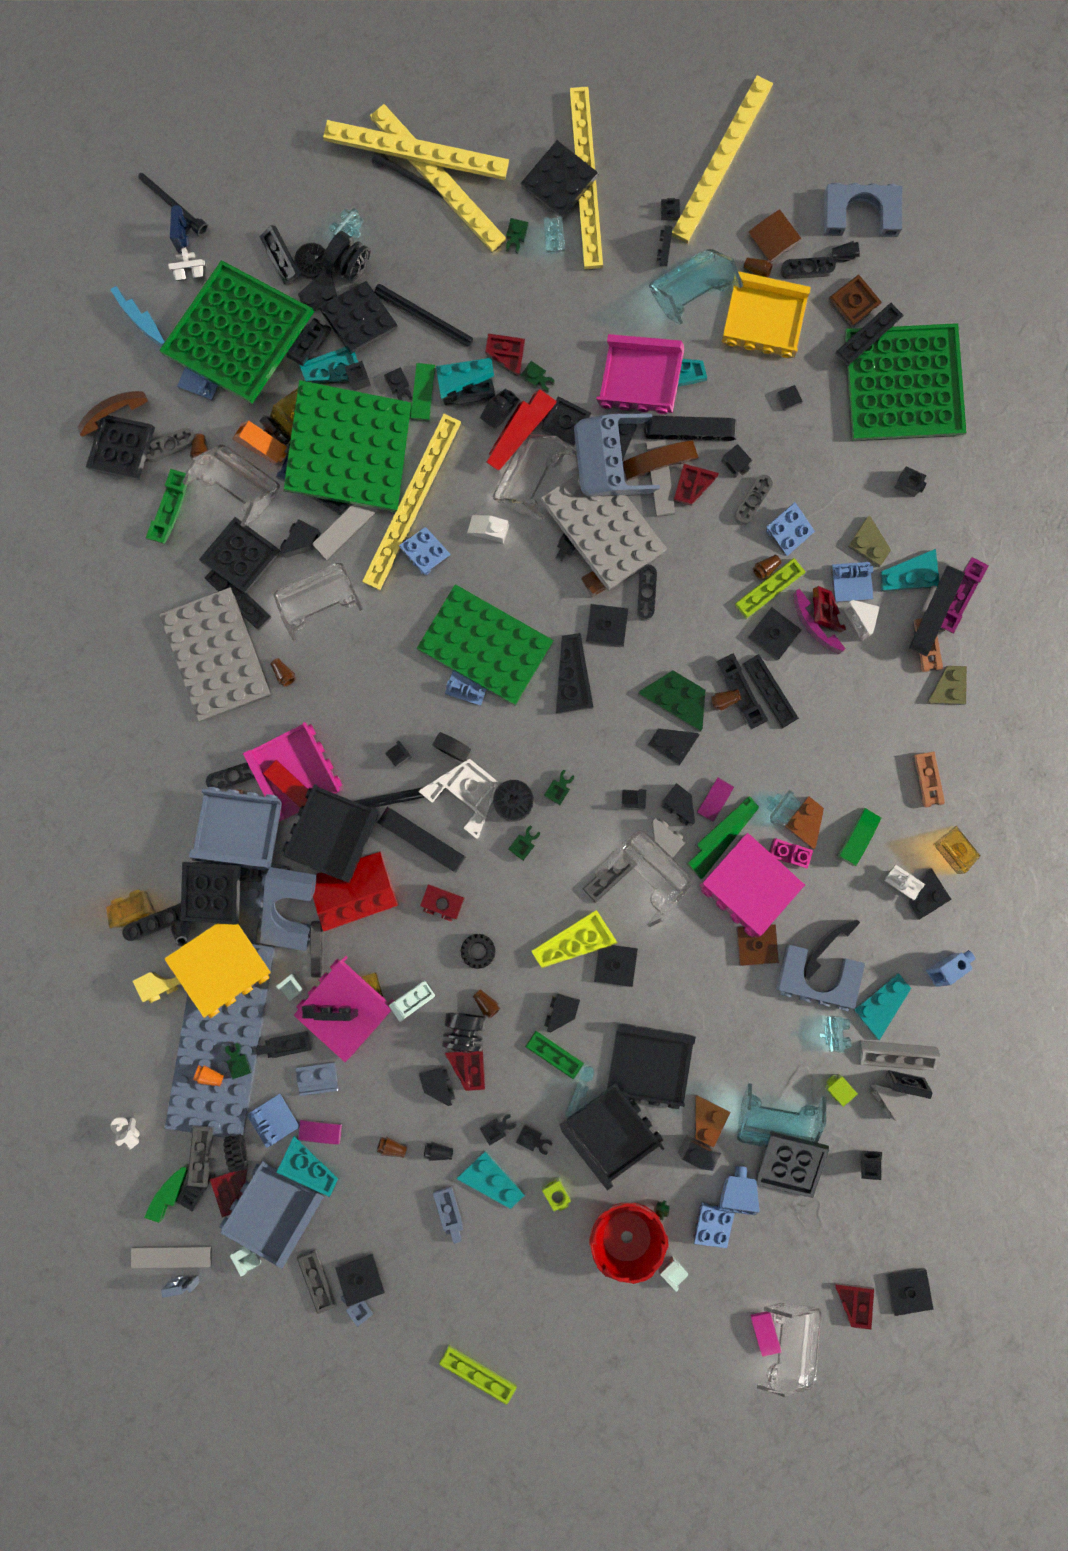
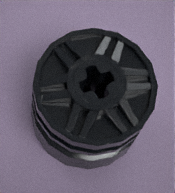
[322,231,371,283]
[493,780,534,822]
[442,1012,486,1053]

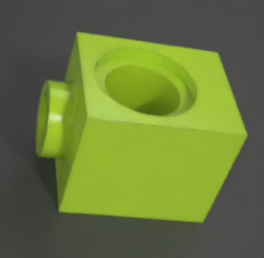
[825,1074,858,1107]
[542,1178,571,1211]

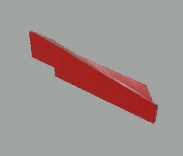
[486,389,556,470]

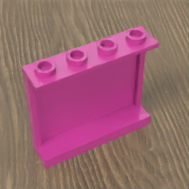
[596,334,684,414]
[243,722,343,822]
[699,833,805,938]
[294,956,395,1062]

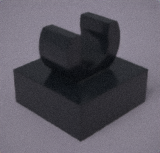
[660,198,680,220]

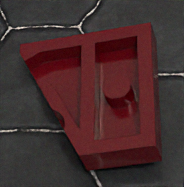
[813,586,846,633]
[445,1050,485,1091]
[835,1283,874,1330]

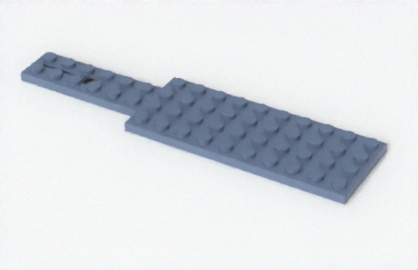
[165,868,275,1138]

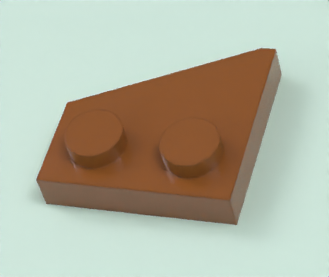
[784,796,824,849]
[695,1095,731,1148]

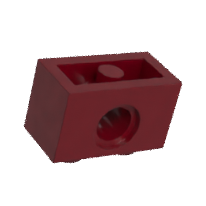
[420,884,465,922]

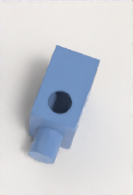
[926,950,975,987]
[718,1166,759,1216]

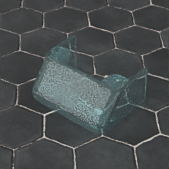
[649,249,743,325]
[737,1083,826,1147]

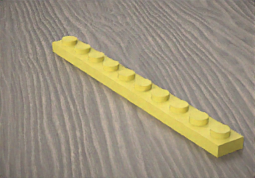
[672,75,773,244]
[570,87,603,269]
[370,104,506,252]
[323,120,509,180]
[362,414,461,591]

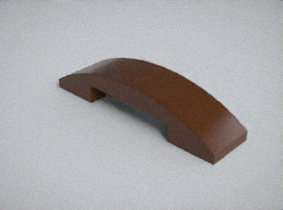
[77,391,148,437]
[623,440,699,481]

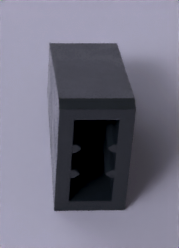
[678,1135,721,1171]

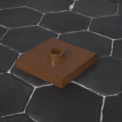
[829,274,882,327]
[736,924,779,966]

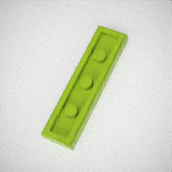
[734,558,806,619]
[439,1345,517,1405]

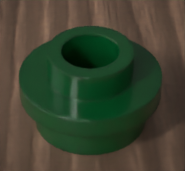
[656,1200,670,1221]

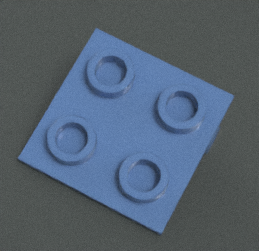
[177,367,218,400]
[766,502,815,556]
[399,527,451,575]
[832,562,873,602]
[445,671,486,706]
[247,1094,300,1148]
[693,1202,735,1248]

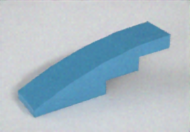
[110,286,165,347]

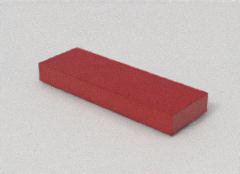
[263,760,308,807]

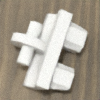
[168,247,206,281]
[884,865,925,900]
[111,1117,140,1150]

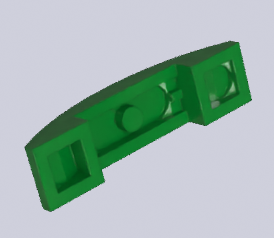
[145,469,189,544]

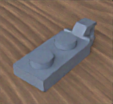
[433,1186,463,1244]

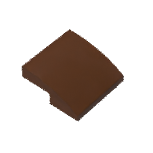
[748,209,802,262]

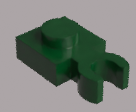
[506,218,529,254]
[520,361,555,393]
[544,770,574,806]
[508,825,540,861]
[225,1042,252,1080]

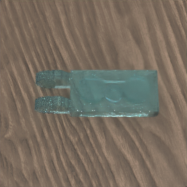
[565,1066,595,1117]

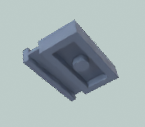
[296,1062,339,1096]
[161,1275,199,1298]

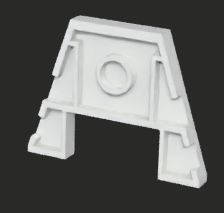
[419,759,499,839]

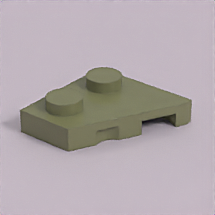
[848,516,891,567]
[928,666,967,705]

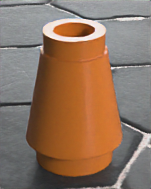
[193,1065,224,1087]

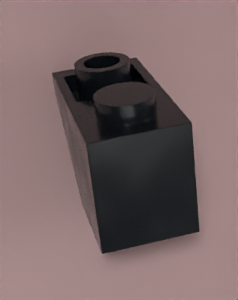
[480,388,520,429]
[280,519,321,558]
[661,783,695,826]
[544,993,580,1033]
[419,1065,455,1106]

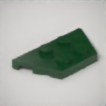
[638,670,706,732]

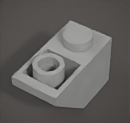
[652,818,685,861]
[870,1083,916,1121]

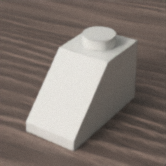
[467,515,509,544]

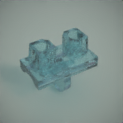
[329,208,364,238]
[543,217,565,254]
[767,790,801,827]
[819,1016,852,1053]

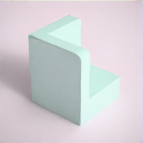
[276,974,306,1001]
[230,1246,261,1276]
[659,1256,688,1292]

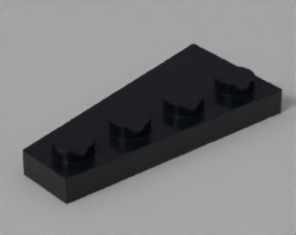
[556,633,593,714]

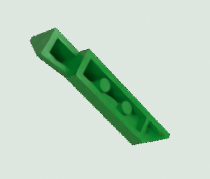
[687,796,759,879]

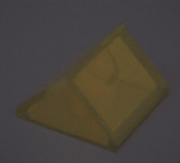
[933,826,981,874]

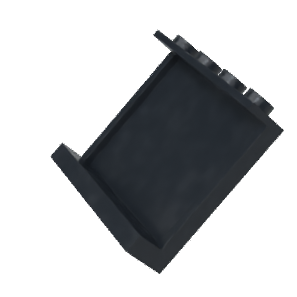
[282,784,380,884]
[607,1022,696,1109]
[559,1083,664,1191]

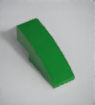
[837,808,881,866]
[144,1164,189,1223]

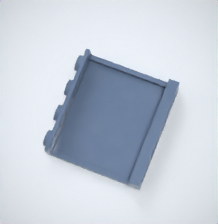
[189,787,282,871]
[219,1161,324,1269]

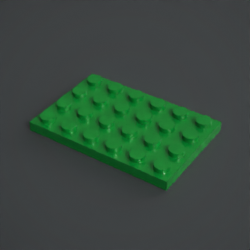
[417,584,554,706]

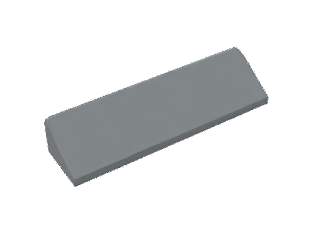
[312,504,379,560]
[859,1040,940,1071]

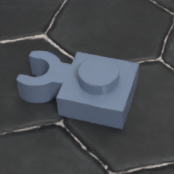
[341,1295,374,1327]

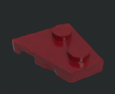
[485,333,525,376]
[674,464,719,506]
[210,1169,247,1218]

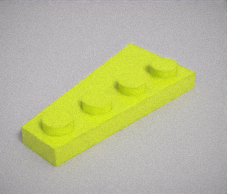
[531,910,617,968]

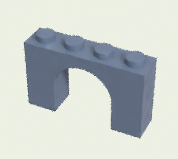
[824,182,902,237]
[258,867,316,951]
[776,944,865,1011]

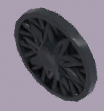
[294,243,326,277]

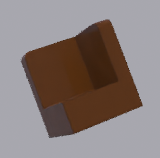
[581,571,607,597]

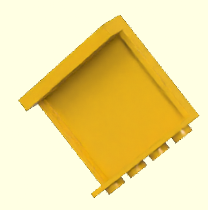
[722,271,811,358]
[164,923,271,1019]

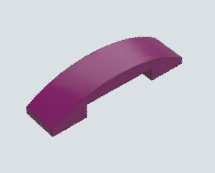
[941,557,989,634]
[793,588,846,654]

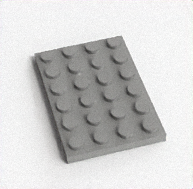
[540,474,667,591]
[159,588,271,722]

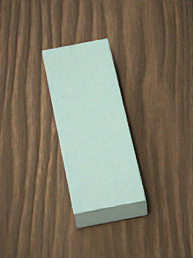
[389,980,435,1022]

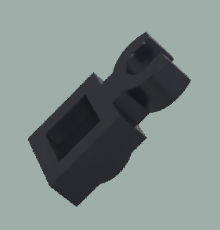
[384,367,412,401]
[259,415,291,445]
[480,1114,516,1146]
[516,1124,552,1155]

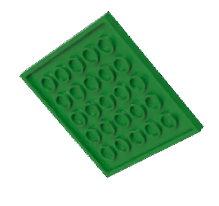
[159,260,314,404]
[845,323,967,441]
[283,380,412,512]

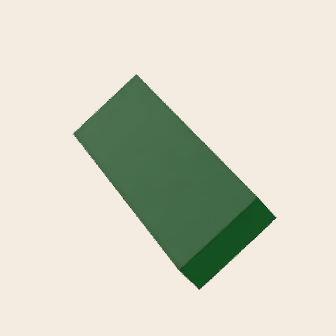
[411,363,435,421]
[525,1031,584,1080]

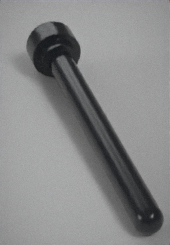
[372,152,443,198]
[138,173,208,236]

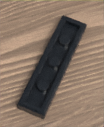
[835,302,904,367]
[204,570,272,631]
[742,654,799,729]

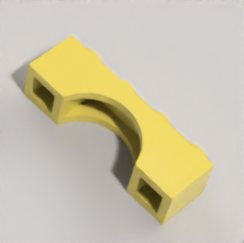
[133,971,181,1003]

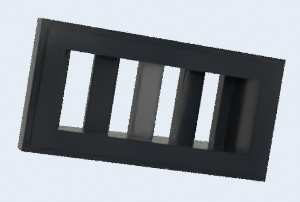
[176,1171,215,1211]

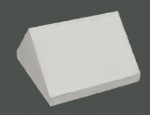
[842,600,879,641]

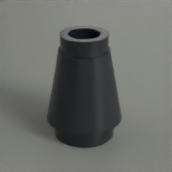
[832,241,860,260]
[171,919,191,946]
[424,1141,453,1161]

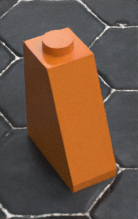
[232,420,287,464]

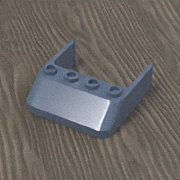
[574,413,660,496]

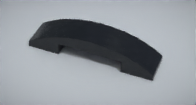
[716,653,768,729]
[804,920,860,980]

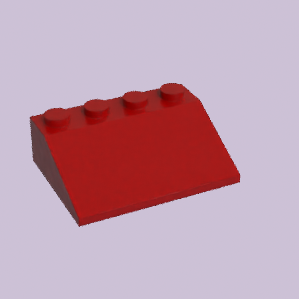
[313,851,399,932]

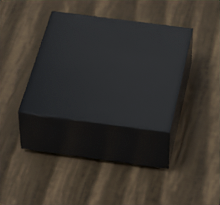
[777,385,803,411]

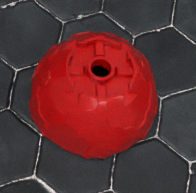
[589,1202,669,1284]

